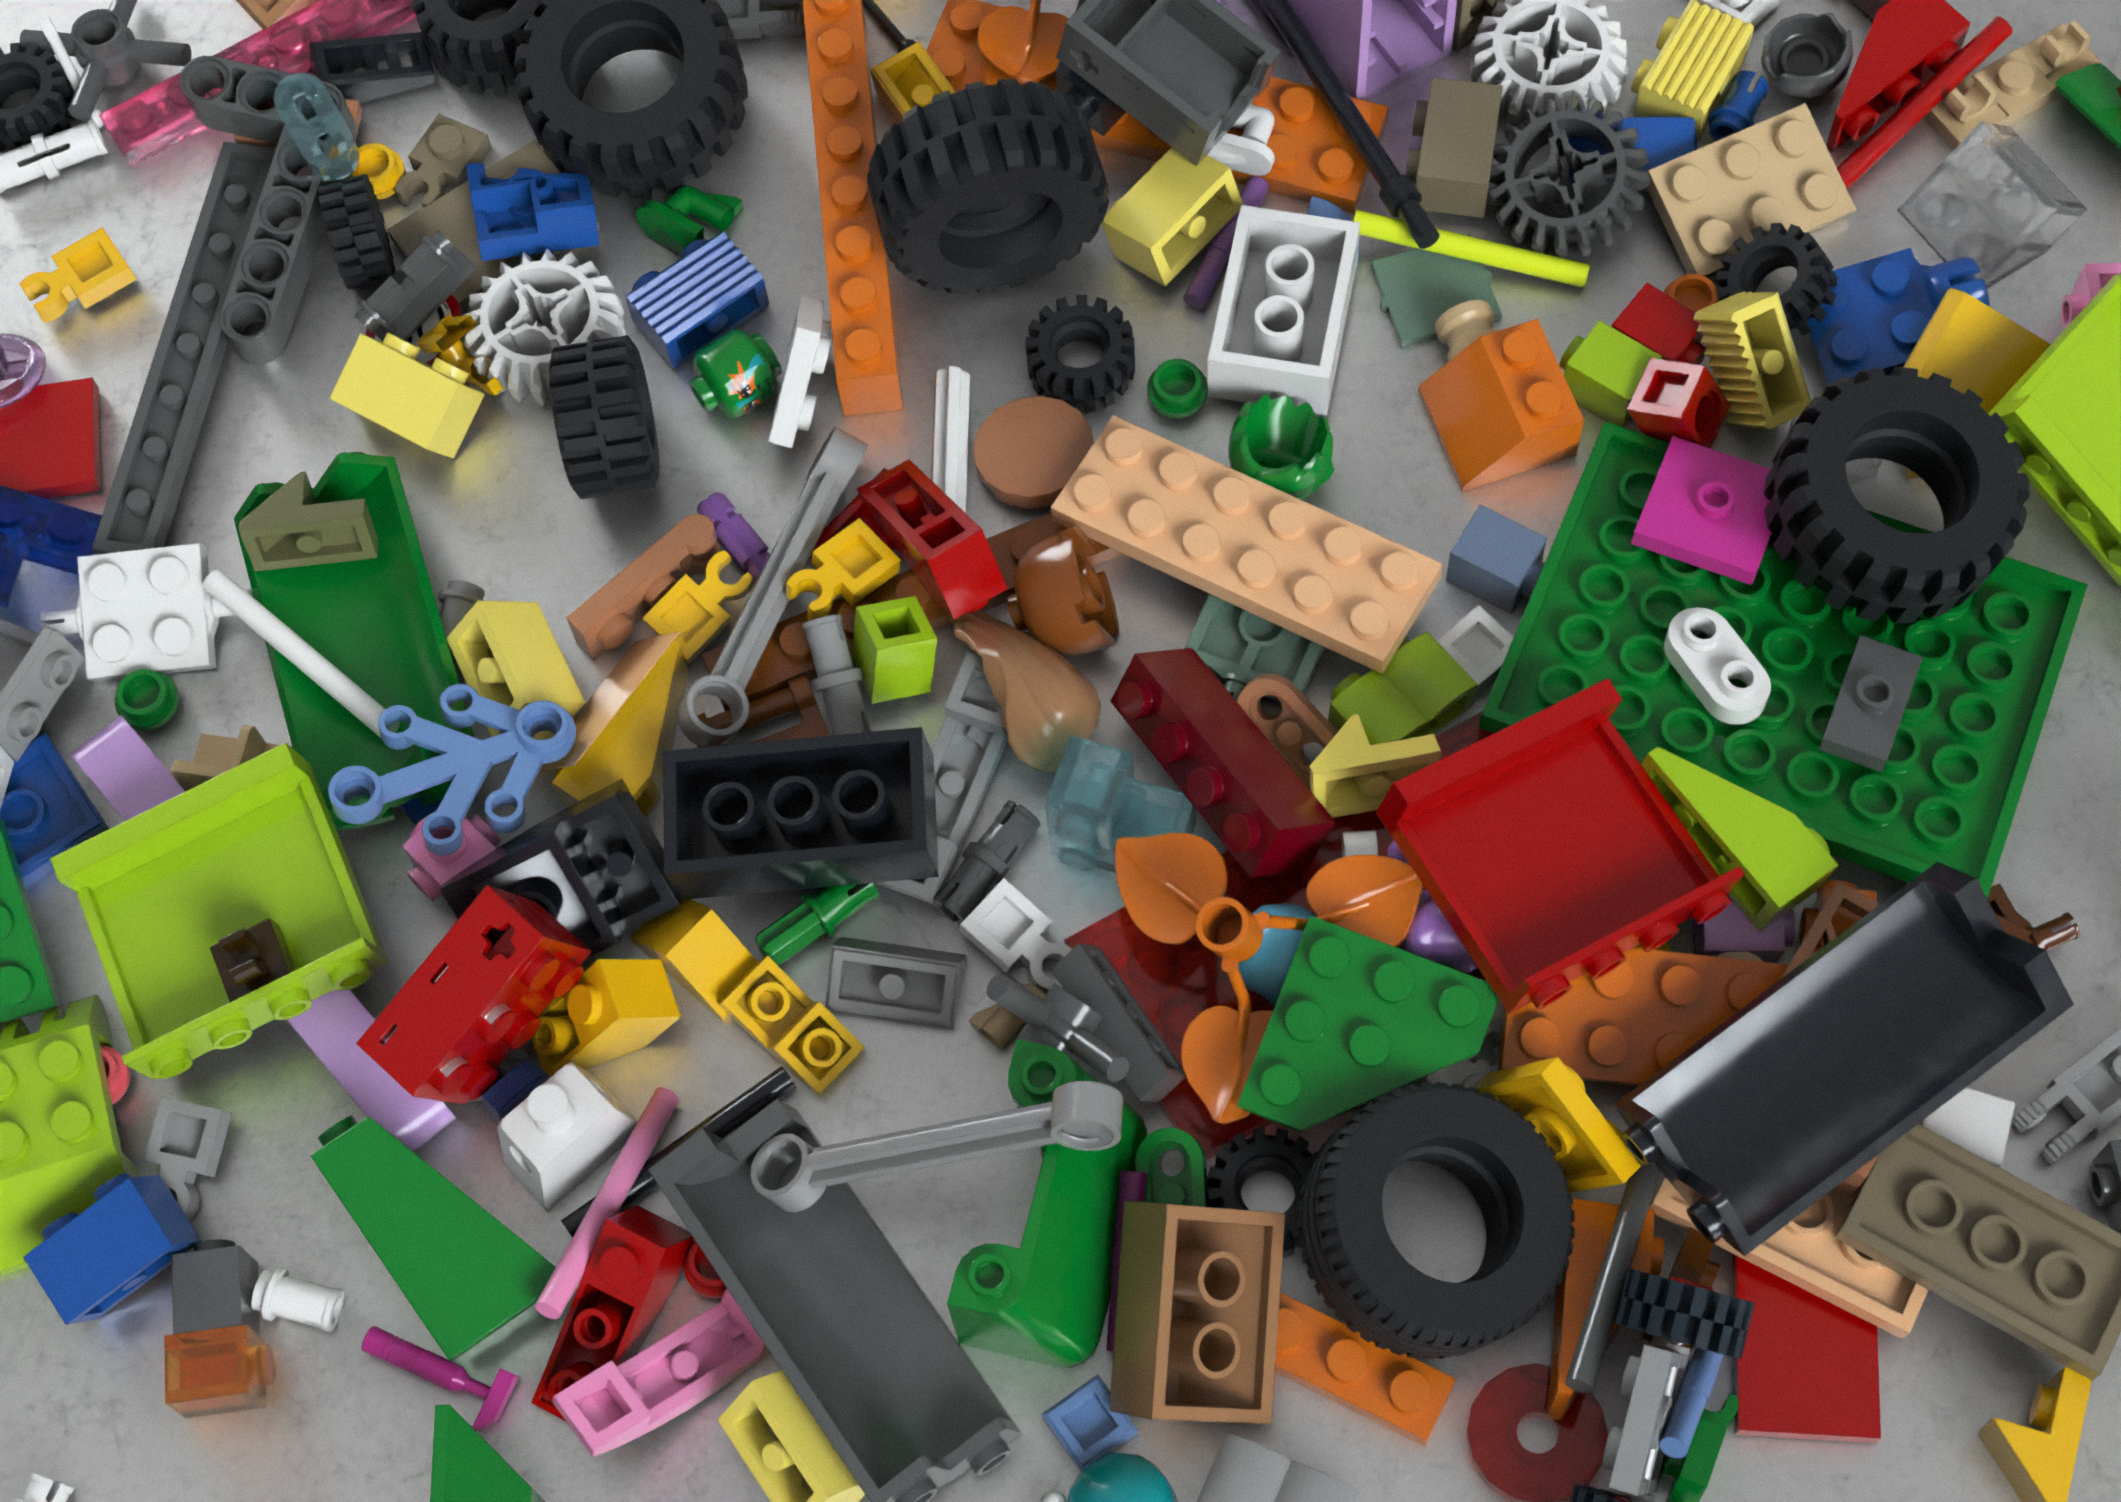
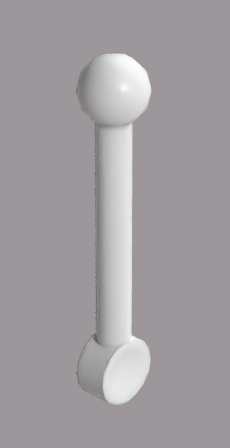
[38,17,106,129]

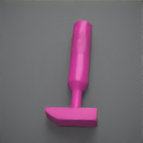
[361,1326,519,1432]

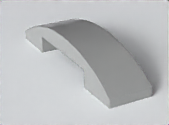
[875,651,1008,904]

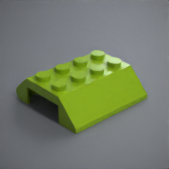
[0,995,140,1276]

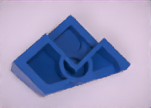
[466,163,600,261]

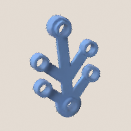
[328,684,576,856]

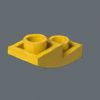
[718,956,865,1095]

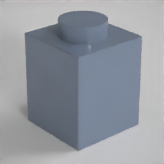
[1446,504,1547,614]

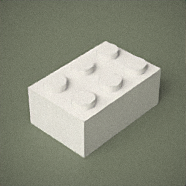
[1207,205,1360,415]

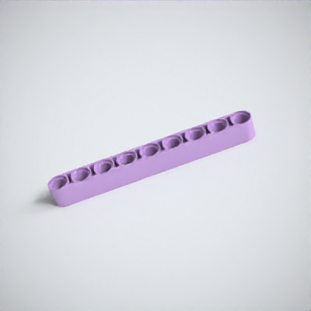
[70,715,456,1152]

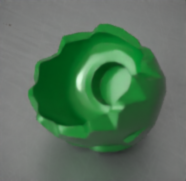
[1228,394,1334,500]

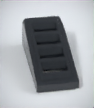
[309,32,435,104]

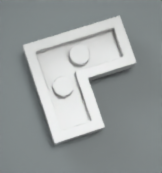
[768,295,832,448]

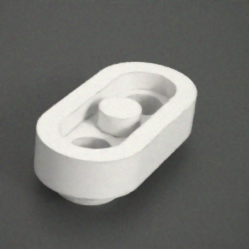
[1664,607,1771,725]

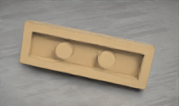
[1923,20,2102,156]

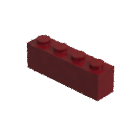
[1110,648,1336,878]

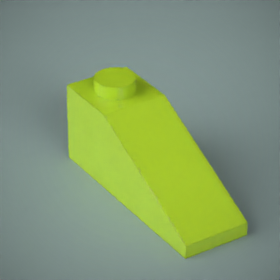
[1641,747,1838,932]

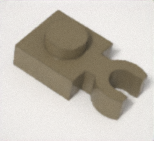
[395,113,492,207]

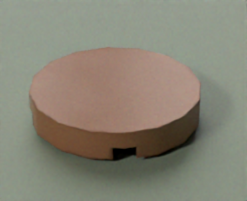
[973,396,1094,509]

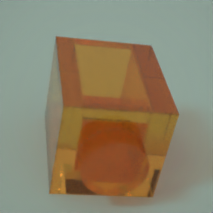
[164,1325,276,1418]

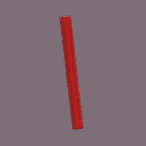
[1837,16,2013,190]

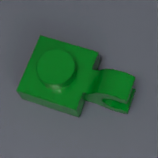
[1661,1393,1738,1502]

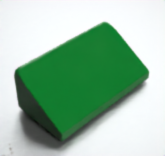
[2055,63,2121,150]

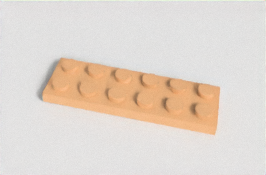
[1051,415,1443,674]

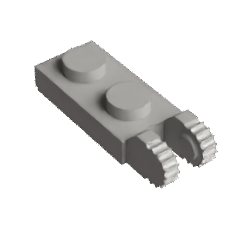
[2011,1028,2121,1166]

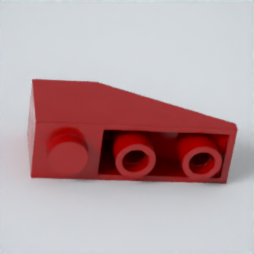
[1826,0,1970,153]
[531,1205,694,1421]

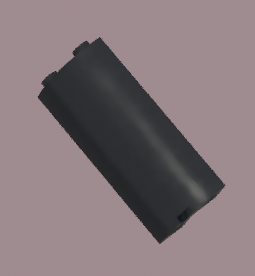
[1614,862,2074,1256]

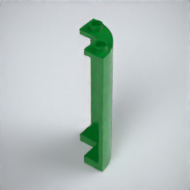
[234,452,474,831]

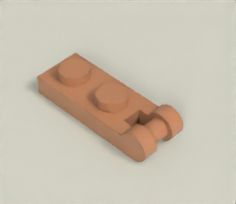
[566,514,721,661]

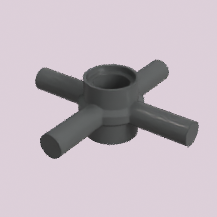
[20,0,192,121]
[987,974,1129,1082]

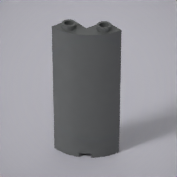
[648,1098,1021,1502]

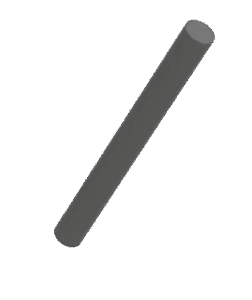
[1565,1157,1660,1393]

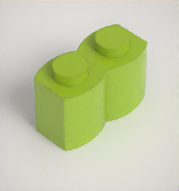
[1328,631,1478,745]

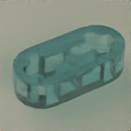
[273,73,360,181]

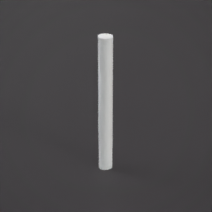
[203,569,400,738]

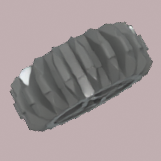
[1487,95,1650,258]

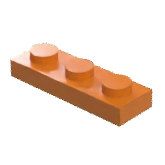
[1275,1292,1456,1446]

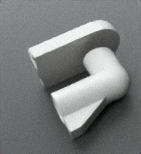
[1207,104,1275,176]

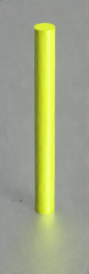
[1354,209,1590,288]

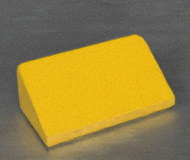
[869,41,956,125]

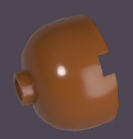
[1007,526,1119,657]

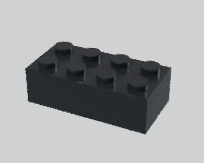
[663,727,939,900]

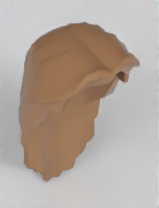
[948,610,1101,774]

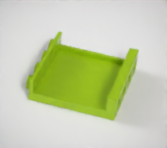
[1988,273,2121,587]
[50,742,389,1079]

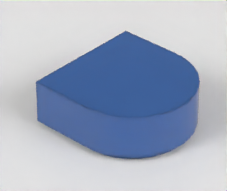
[482,1061,550,1126]

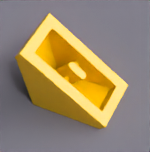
[630,899,758,1022]

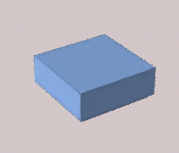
[1041,1374,1139,1472]

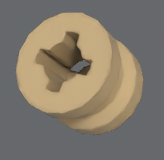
[1434,300,1497,362]

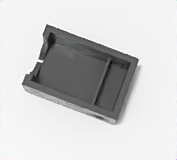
[1056,0,1282,166]

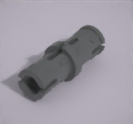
[933,800,1041,925]

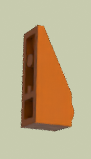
[1547,1198,1664,1420]

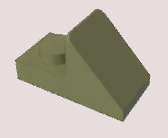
[239,472,379,572]

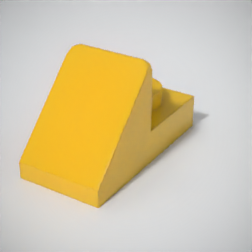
[1979,1367,2092,1502]

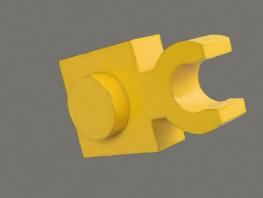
[19,227,137,323]
[785,518,901,621]
[642,550,755,664]

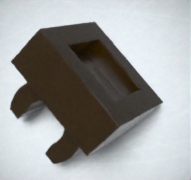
[209,918,296,1002]

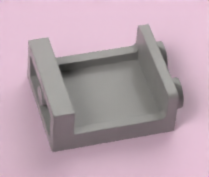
[0,619,85,762]

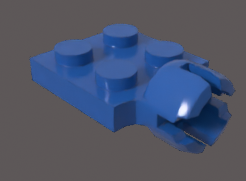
[1792,248,1990,388]

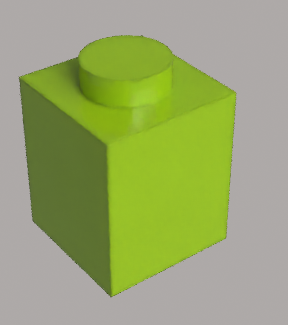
[1559,320,1662,428]
[851,596,937,704]

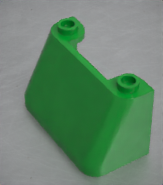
[947,1039,1147,1368]

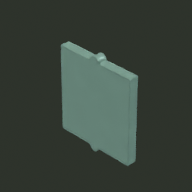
[1370,234,1502,348]

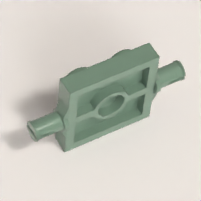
[1185,594,1325,703]

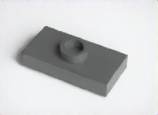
[1818,635,1923,772]

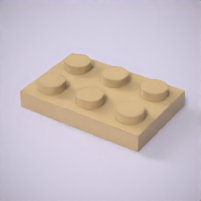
[1646,103,1857,278]

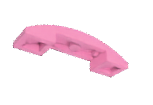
[552,1289,770,1457]

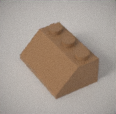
[1109,1201,1285,1424]

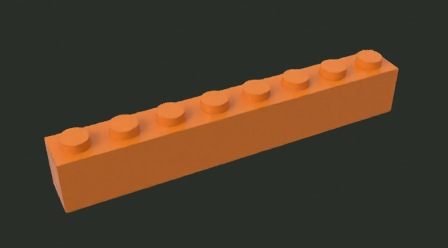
[803,0,904,417]

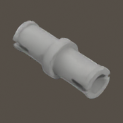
[802,614,873,735]

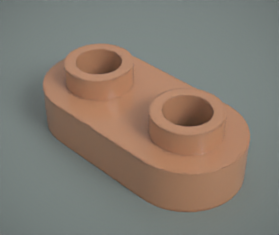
[1237,674,1338,789]

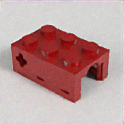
[356,885,592,1105]

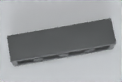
[1050,943,1186,1102]

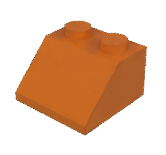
[1418,319,1584,492]

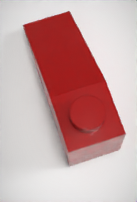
[857,459,1008,620]

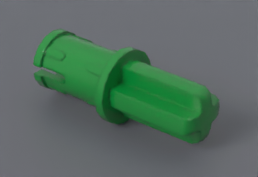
[755,883,879,966]

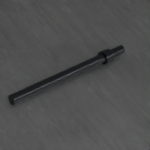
[1259,0,1440,249]

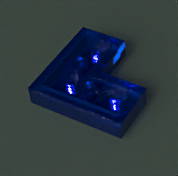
[0,485,102,608]

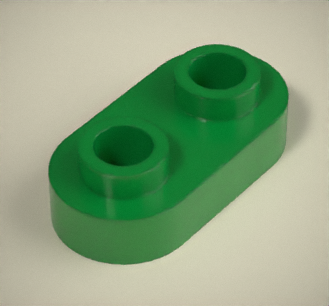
[1135,1128,1209,1207]

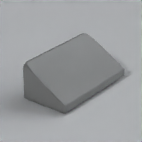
[825,937,967,1027]

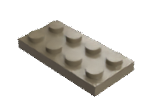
[1834,1124,2121,1381]

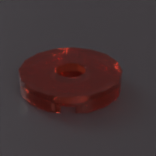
[1465,1363,1608,1502]

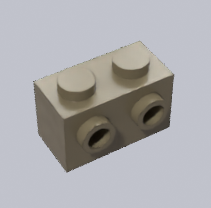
[1405,77,1503,218]

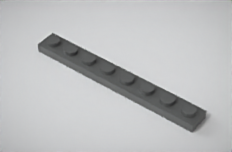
[91,142,276,555]

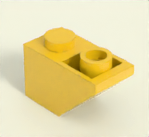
[532,959,681,1077]

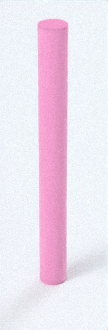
[535,1087,679,1319]

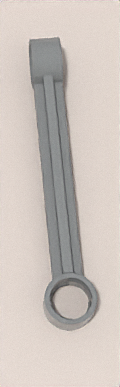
[677,426,868,747]
[750,1081,1123,1212]

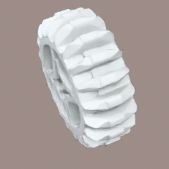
[1469,0,1628,126]
[463,249,626,407]

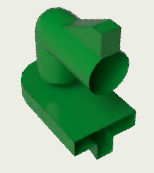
[636,185,743,255]

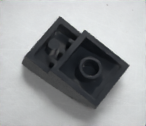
[440,779,682,959]

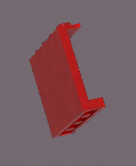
[1375,678,1745,1014]

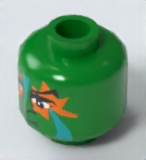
[688,329,782,419]

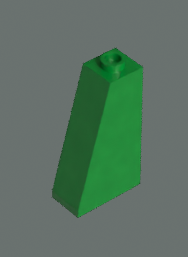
[310,1115,556,1361]

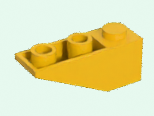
[552,641,689,819]

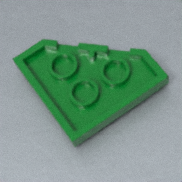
[1237,915,1499,1133]

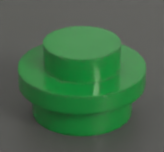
[1147,359,1208,418]
[115,669,179,730]

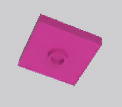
[1631,436,1772,585]

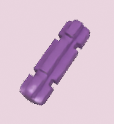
[697,492,770,585]

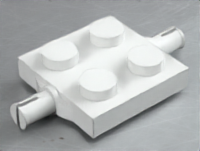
[40,543,254,682]

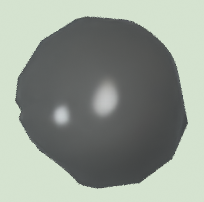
[1761,13,1853,99]

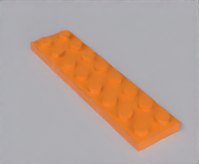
[926,0,1389,214]

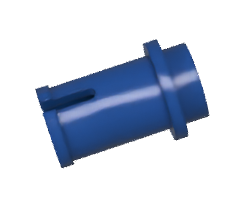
[1708,70,1769,141]

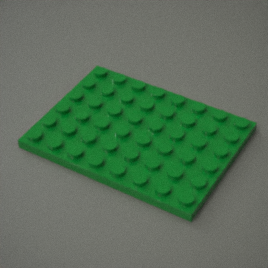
[1478,421,2088,898]

